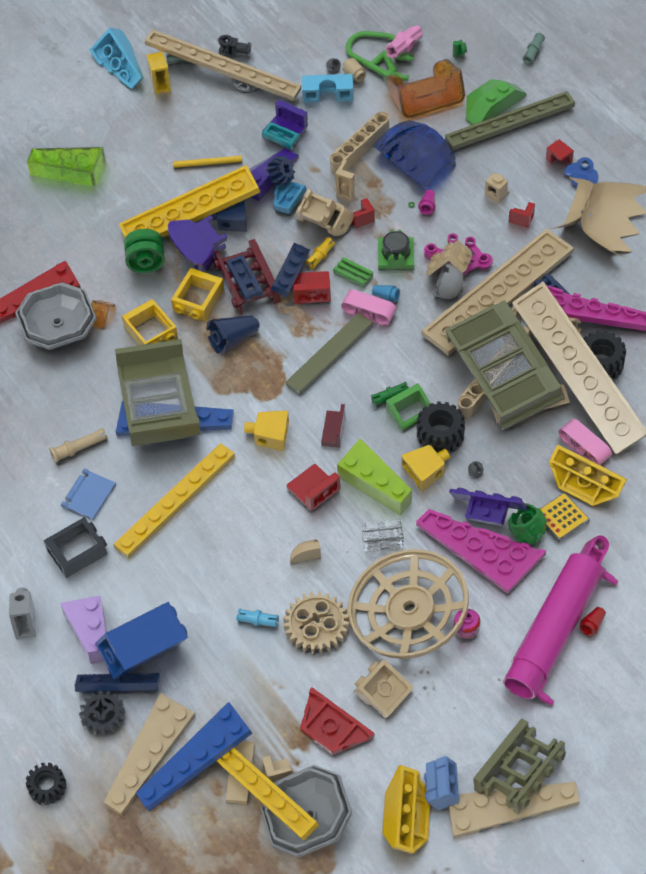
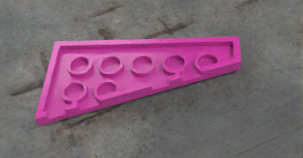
[416,509,546,594]

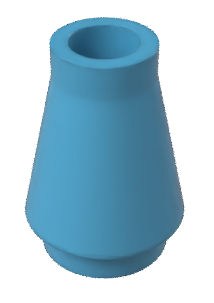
[372,284,400,303]

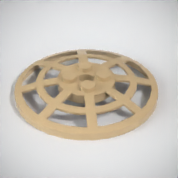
[348,549,469,659]

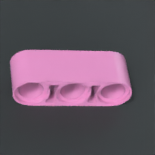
[341,289,397,325]
[558,419,612,465]

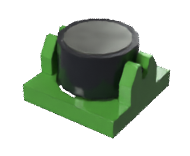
[378,229,414,270]

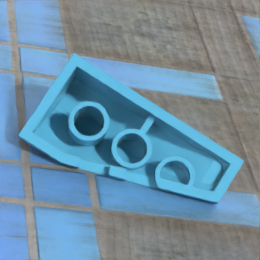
[90,27,144,89]

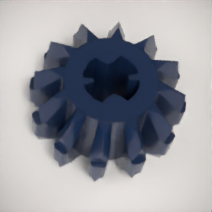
[266,156,295,186]

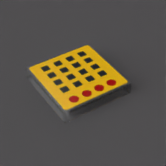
[540,492,590,543]

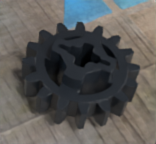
[79,690,125,736]

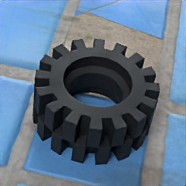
[26,762,66,805]

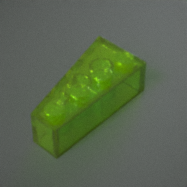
[27,147,106,186]

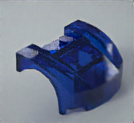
[373,120,456,189]

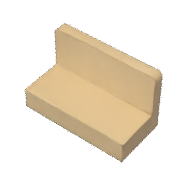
[335,160,355,202]

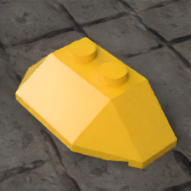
[549,444,628,506]
[382,765,430,854]

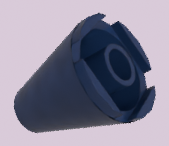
[206,315,260,355]

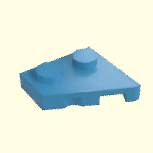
[273,182,307,214]

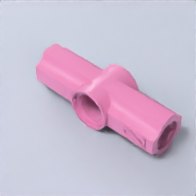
[385,25,423,58]

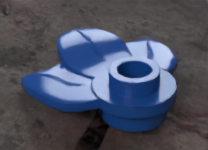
[564,157,598,188]

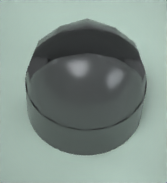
[326,58,341,72]
[468,461,484,478]

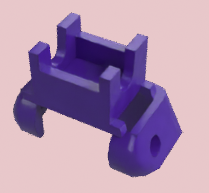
[168,215,227,272]

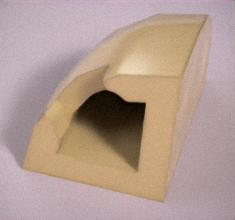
[290,539,321,564]

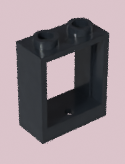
[43,517,107,578]

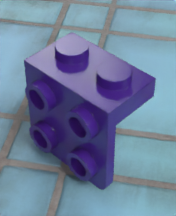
[262,99,308,138]

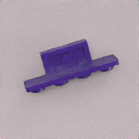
[449,487,527,526]

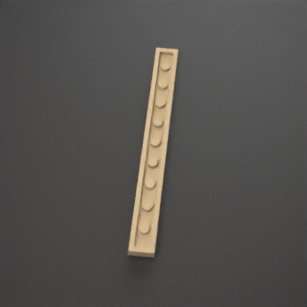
[144,29,301,101]

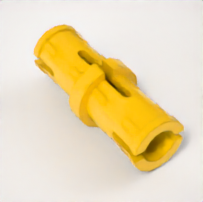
[305,237,335,269]

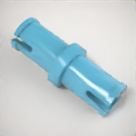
[236,608,279,628]

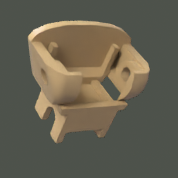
[295,189,354,237]

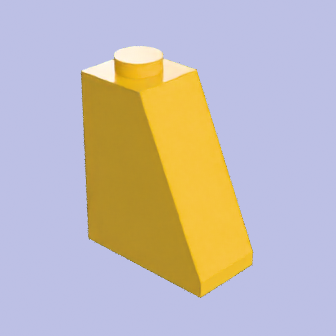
[146,51,171,94]

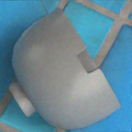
[434,262,466,299]

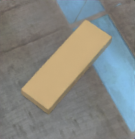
[226,741,255,804]

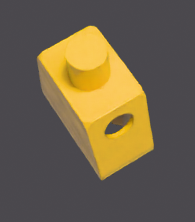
[244,410,289,451]
[401,445,450,492]

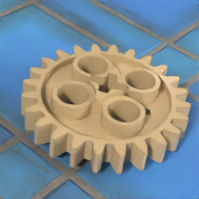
[283,591,349,654]

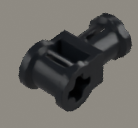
[218,35,252,57]

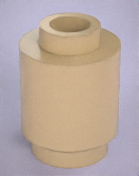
[342,58,366,83]

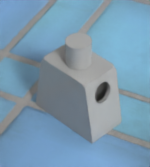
[9,588,36,639]

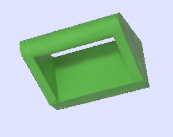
[386,383,430,431]

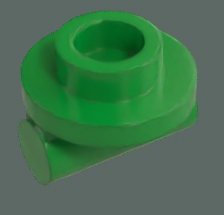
[453,40,467,57]

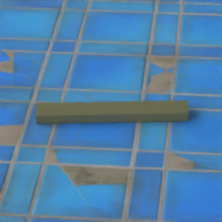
[286,313,373,395]

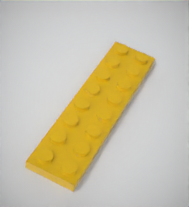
[119,165,260,237]

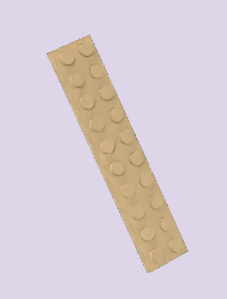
[422,229,574,356]
[512,282,646,455]

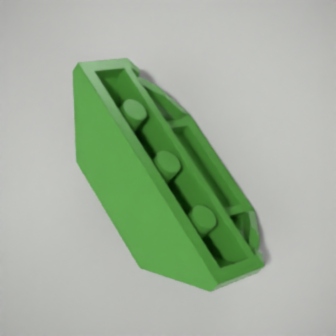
[466,79,527,125]

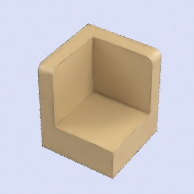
[262,756,293,783]

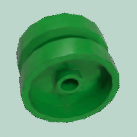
[124,229,165,273]

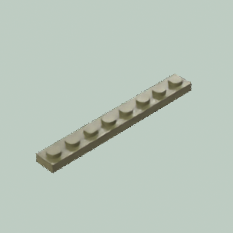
[445,91,575,151]

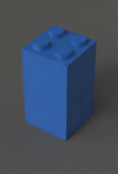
[95,601,188,680]

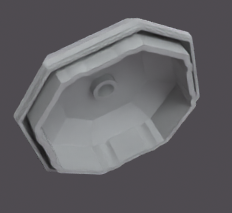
[15,282,97,350]
[261,765,352,858]

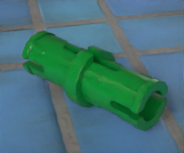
[371,381,409,406]

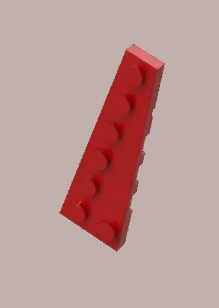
[0,260,81,323]

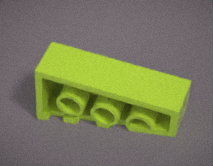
[337,438,412,515]

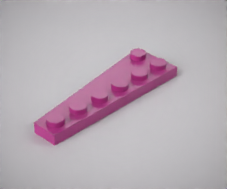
[546,285,646,331]

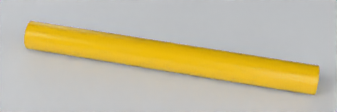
[173,155,242,168]

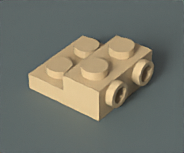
[353,659,414,719]

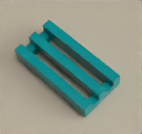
[262,122,300,149]

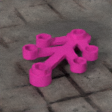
[424,233,493,276]

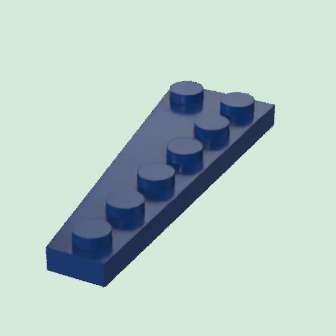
[115,401,234,436]
[136,702,253,811]

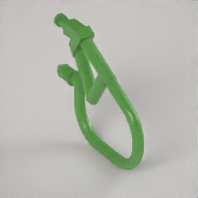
[346,31,414,82]

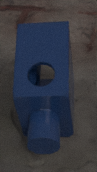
[208,200,247,232]

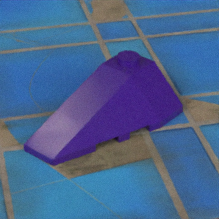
[249,148,299,201]

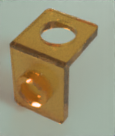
[91,300,116,328]

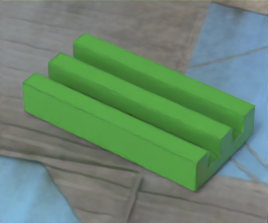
[333,257,373,288]

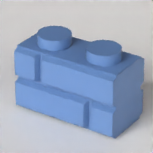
[424,756,459,810]

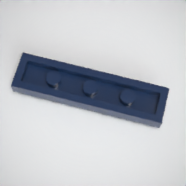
[271,242,310,297]
[74,673,160,693]

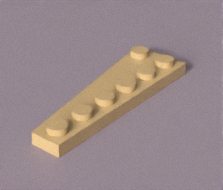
[104,693,195,816]
[448,781,580,839]

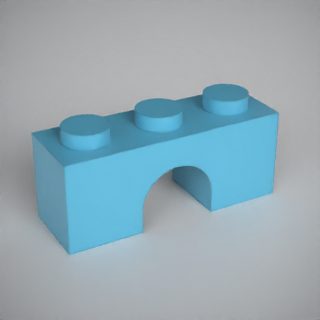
[302,74,353,102]

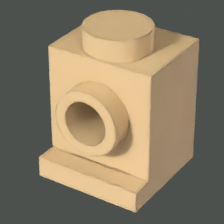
[485,173,509,203]

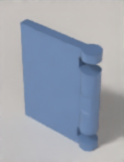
[61,469,116,520]

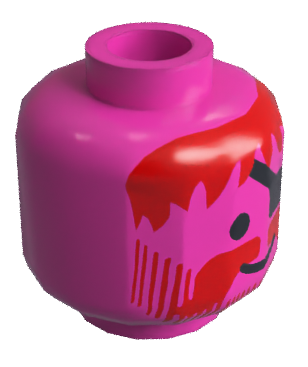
[454,609,481,639]

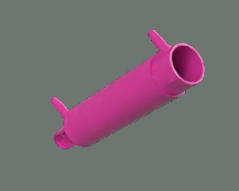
[503,535,618,706]

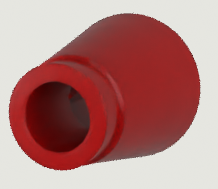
[579,607,606,636]

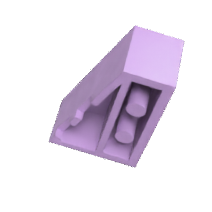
[60,596,107,664]

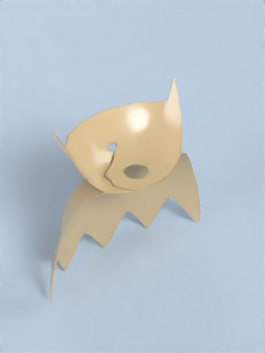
[549,178,646,258]

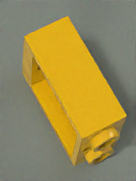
[171,268,224,322]
[122,299,178,345]

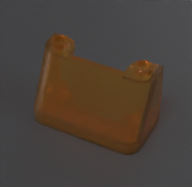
[385,59,465,118]

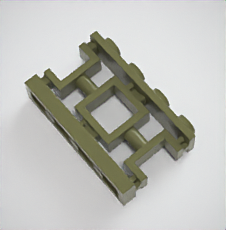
[473,718,566,814]

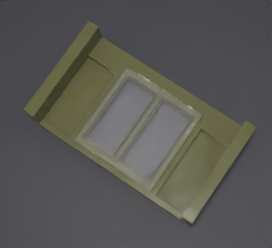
[445,300,564,430]
[115,339,200,446]

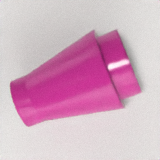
[418,190,436,215]

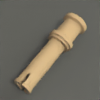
[49,428,108,464]

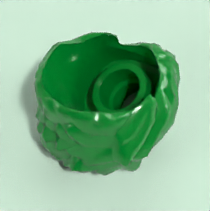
[508,503,547,544]

